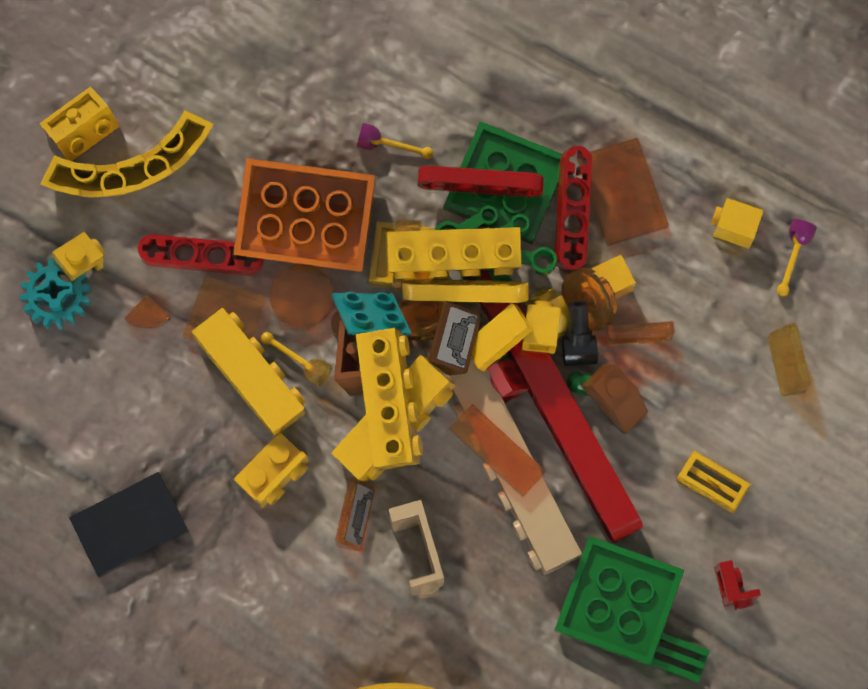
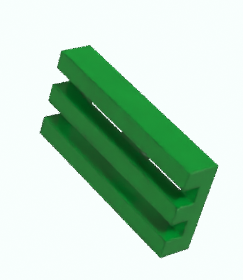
[651,633,710,683]

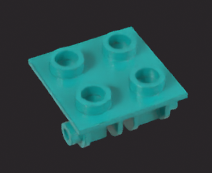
[331,292,411,336]

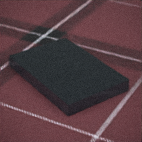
[69,472,189,578]

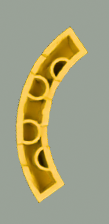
[40,110,214,197]

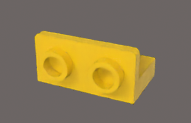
[39,86,120,161]
[233,432,309,508]

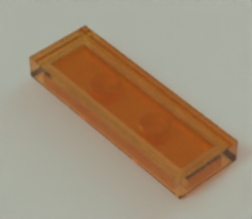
[449,404,546,497]

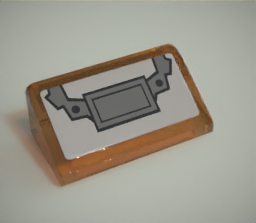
[335,477,375,551]

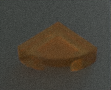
[125,295,171,329]

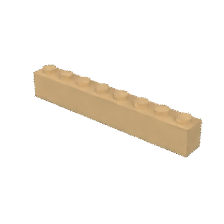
[423,332,582,576]

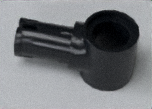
[562,301,598,366]

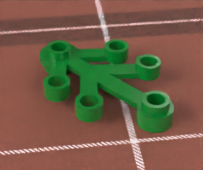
[434,205,557,281]

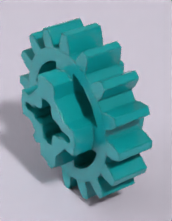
[19,258,92,330]

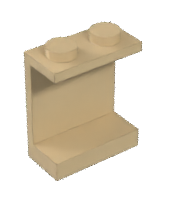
[388,500,444,599]

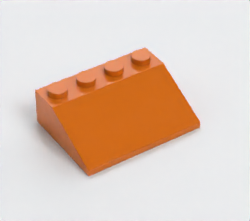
[233,158,377,272]

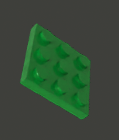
[443,122,562,245]
[554,536,684,667]

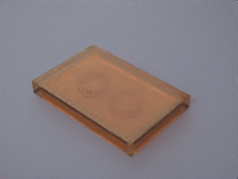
[577,137,669,246]

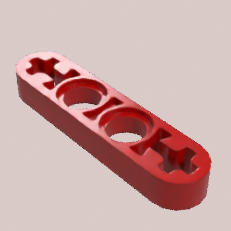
[555,146,592,272]
[417,166,544,197]
[138,234,264,276]

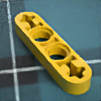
[402,279,529,303]

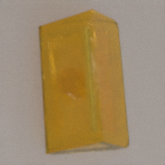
[767,323,811,396]

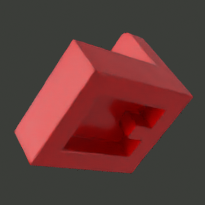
[487,360,530,404]
[714,560,761,610]

